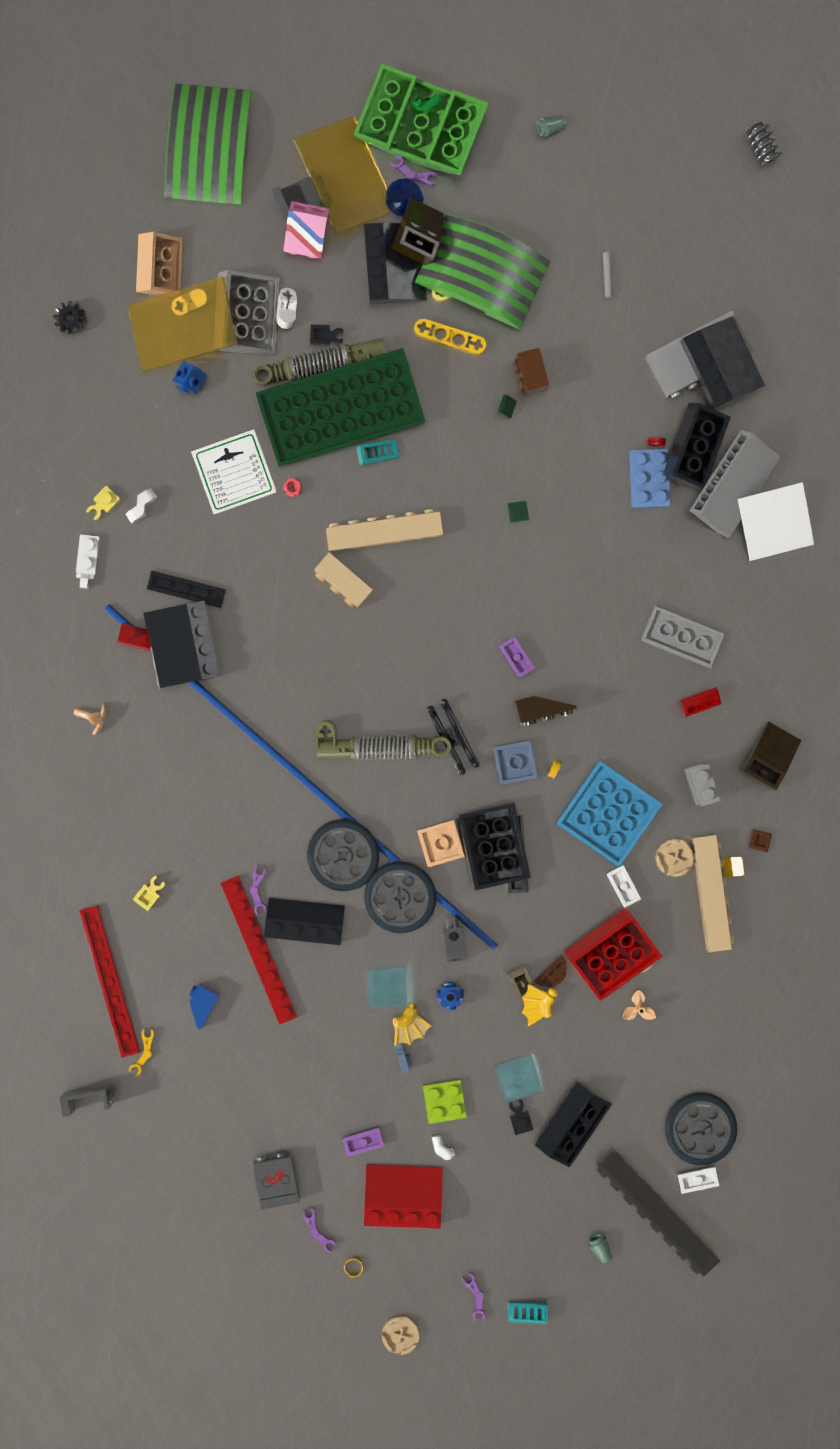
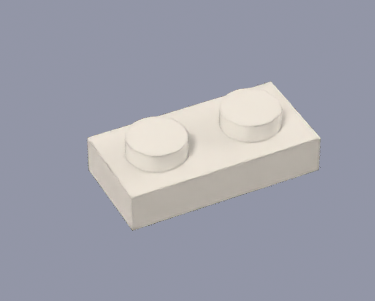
[606,865,641,908]
[677,1166,719,1194]

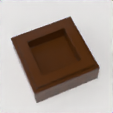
[748,829,772,853]

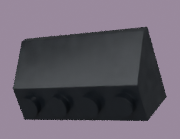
[264,898,345,945]
[535,1082,612,1168]

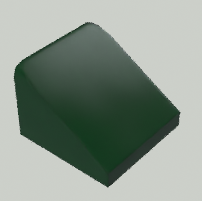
[497,394,516,419]

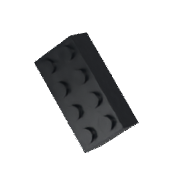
[663,403,731,489]

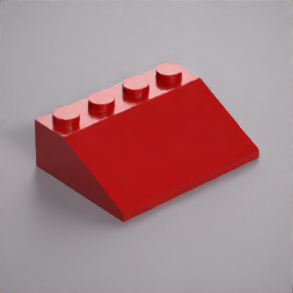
[564,907,662,1001]
[364,1164,443,1229]

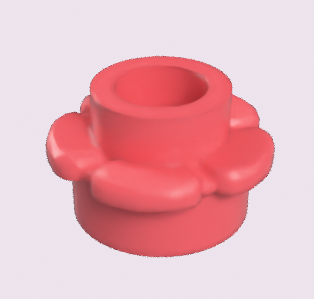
[283,478,302,497]

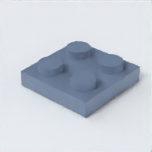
[493,740,538,785]

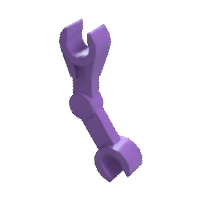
[391,155,437,186]
[250,865,267,915]
[302,1207,336,1253]
[462,1272,485,1322]

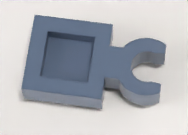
[393,1040,412,1074]

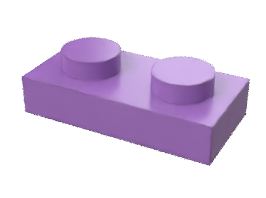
[498,636,535,678]
[342,1127,384,1157]

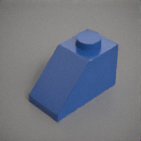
[189,983,220,1030]

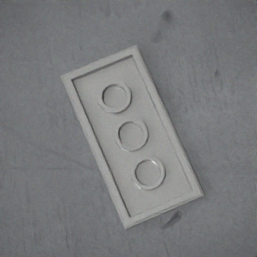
[640,605,726,669]

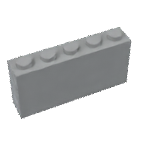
[645,310,753,398]
[689,430,781,538]

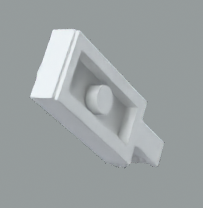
[76,534,100,589]

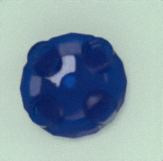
[385,178,424,217]

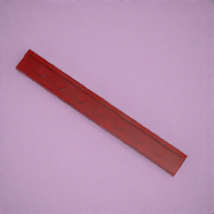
[79,905,141,1058]

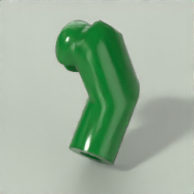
[412,93,442,112]

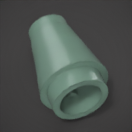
[536,115,566,137]
[588,1233,612,1263]

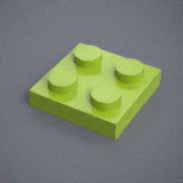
[423,1079,467,1124]

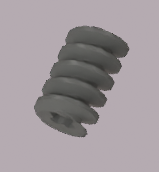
[745,122,782,166]

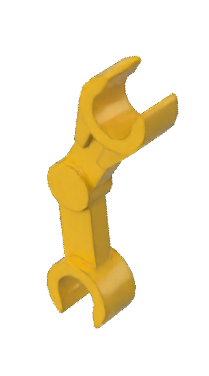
[129,1028,155,1077]

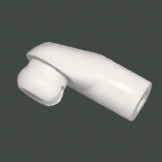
[432,1135,455,1160]

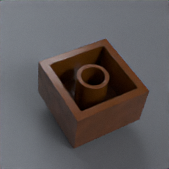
[513,348,549,396]

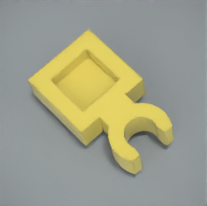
[86,486,121,520]
[133,875,166,911]

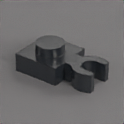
[310,324,343,346]
[509,1099,533,1135]

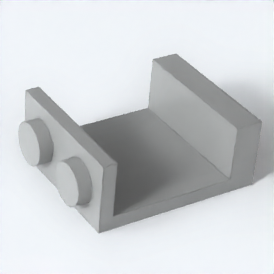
[684,763,720,807]

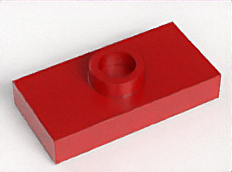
[680,687,721,717]

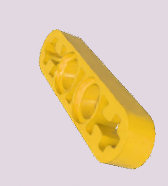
[414,319,486,355]

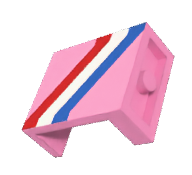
[283,201,330,258]

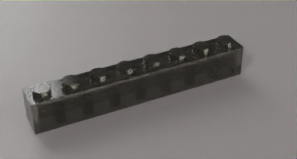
[596,1147,720,1277]

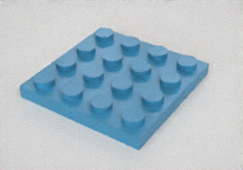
[556,761,663,867]

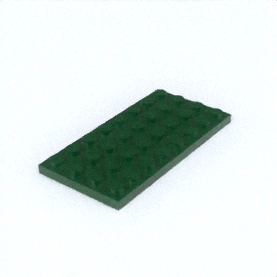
[256,347,426,467]

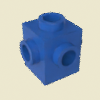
[172,361,207,394]
[437,982,464,1010]

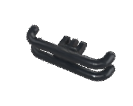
[427,699,479,775]

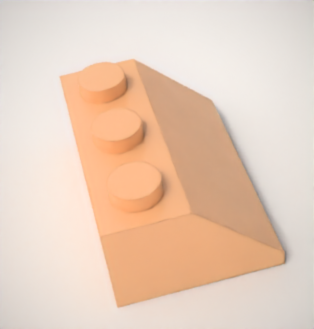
[136,232,183,296]

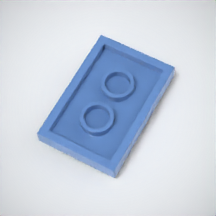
[629,449,671,508]

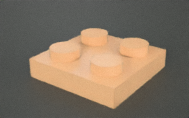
[417,820,465,867]

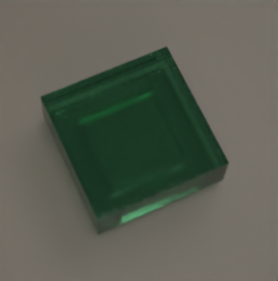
[507,501,529,523]

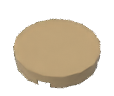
[655,839,694,877]
[382,1315,420,1355]

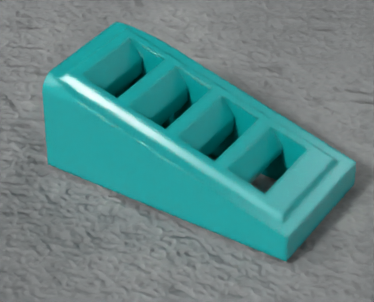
[356,439,400,466]
[508,1302,548,1324]

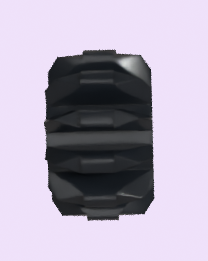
[53,301,86,335]

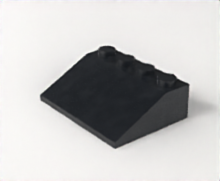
[364,223,427,305]
[680,316,766,410]
[143,601,220,688]
[456,803,531,891]

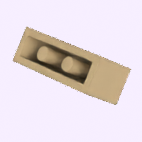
[314,552,373,608]

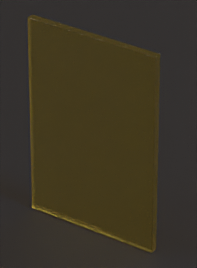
[293,116,397,233]
[128,276,238,372]

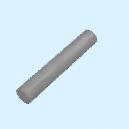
[603,252,613,298]

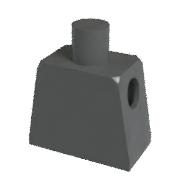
[443,917,466,962]

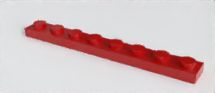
[220,875,297,1025]

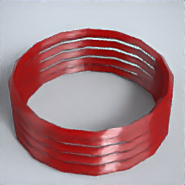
[647,437,666,446]

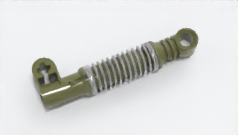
[253,338,386,386]
[316,720,452,761]

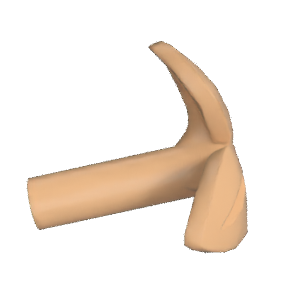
[74,703,107,735]
[623,990,656,1020]

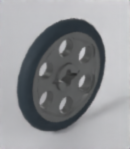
[307,819,379,891]
[364,862,437,933]
[665,1093,738,1165]

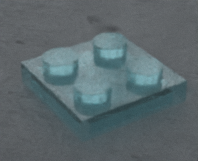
[367,968,407,1008]
[495,1055,543,1103]

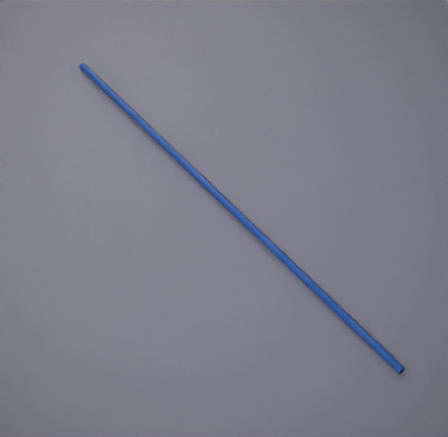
[104,604,498,950]

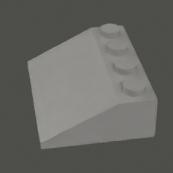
[214,270,280,355]

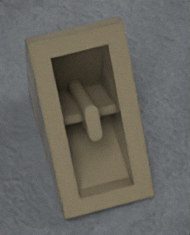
[507,965,534,1000]

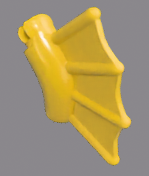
[522,984,558,1026]
[393,1003,432,1046]

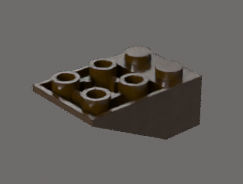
[391,197,444,265]
[513,696,577,726]
[740,721,802,790]

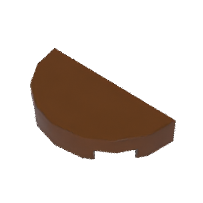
[534,955,567,987]

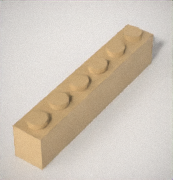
[326,509,443,552]
[691,834,734,952]

